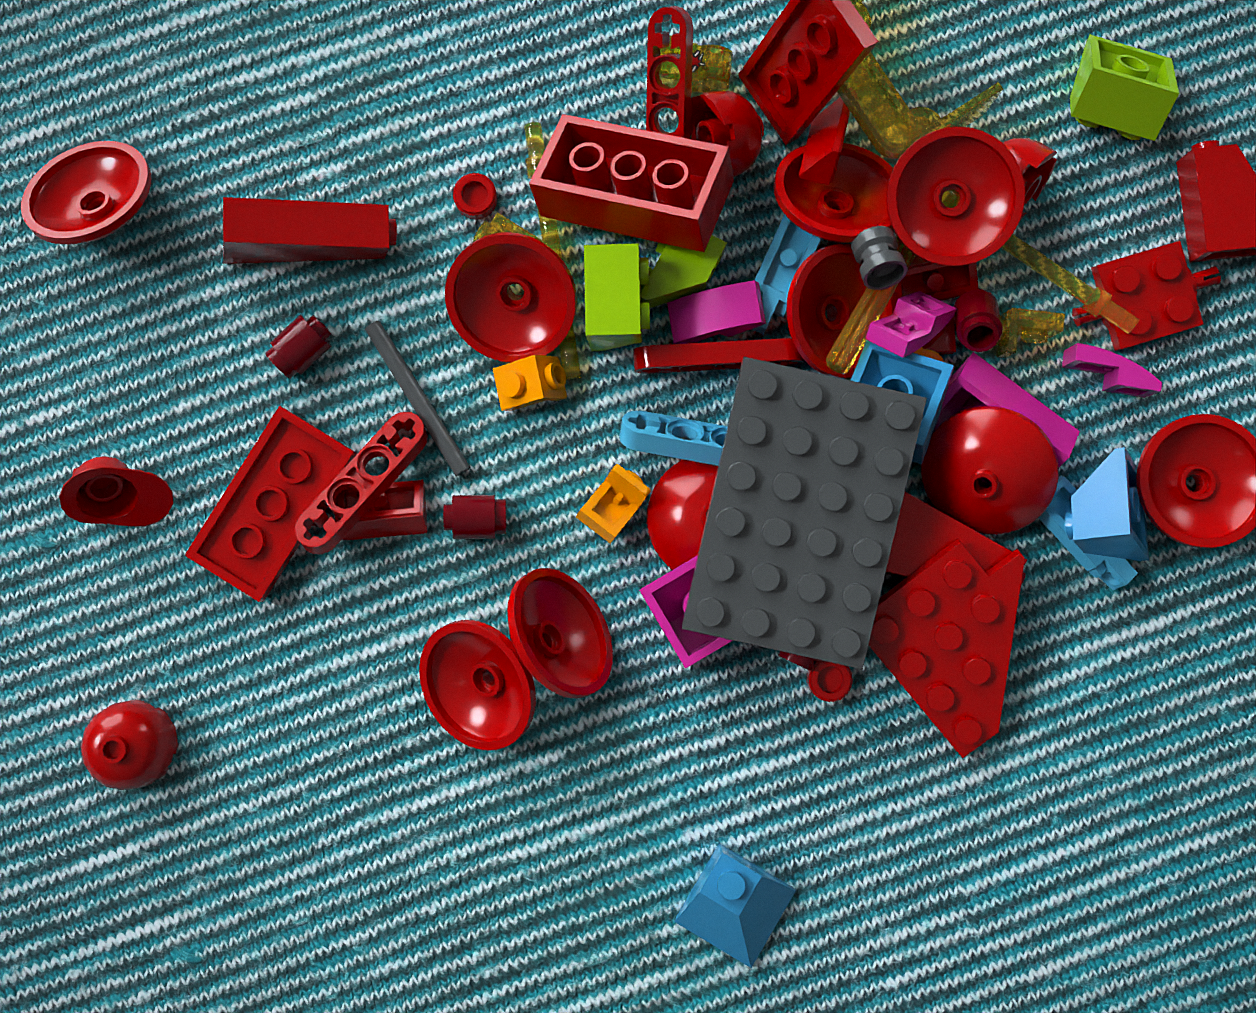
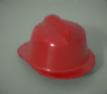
[59,456,173,526]

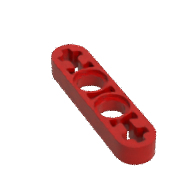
[646,6,693,139]
[633,338,805,374]
[295,412,428,554]

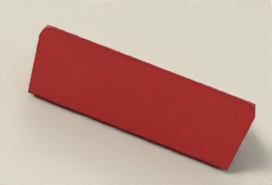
[799,93,853,185]
[894,254,979,301]
[335,480,427,540]

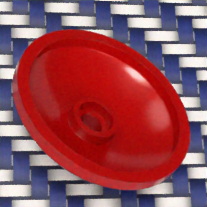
[886,127,1025,266]
[21,141,152,245]
[774,143,893,243]
[445,232,577,363]
[786,244,898,378]
[921,406,1059,534]
[1136,414,1256,548]
[647,459,718,570]
[508,568,613,699]
[419,620,536,750]

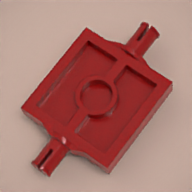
[1072,241,1221,351]

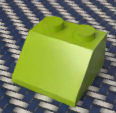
[1070,34,1179,141]
[584,243,650,352]

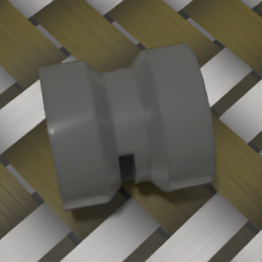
[851,226,908,290]

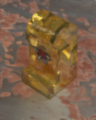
[659,36,733,93]

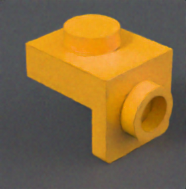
[493,355,567,411]
[576,464,651,544]

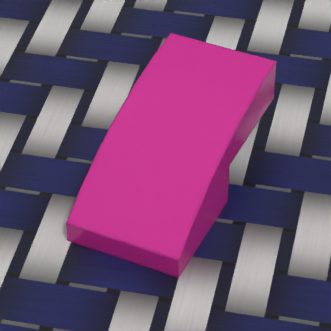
[667,280,766,344]
[865,291,957,358]
[1062,343,1162,398]

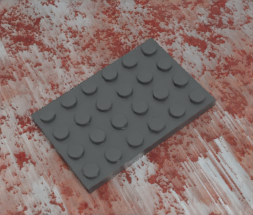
[682,357,927,669]

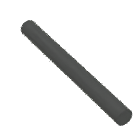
[365,321,471,476]

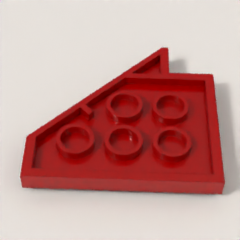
[868,538,1025,758]

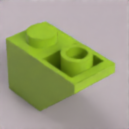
[641,235,727,308]

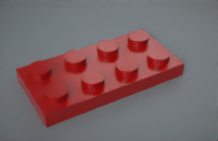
[738,0,879,145]
[184,406,357,602]

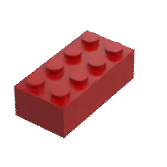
[529,114,734,252]

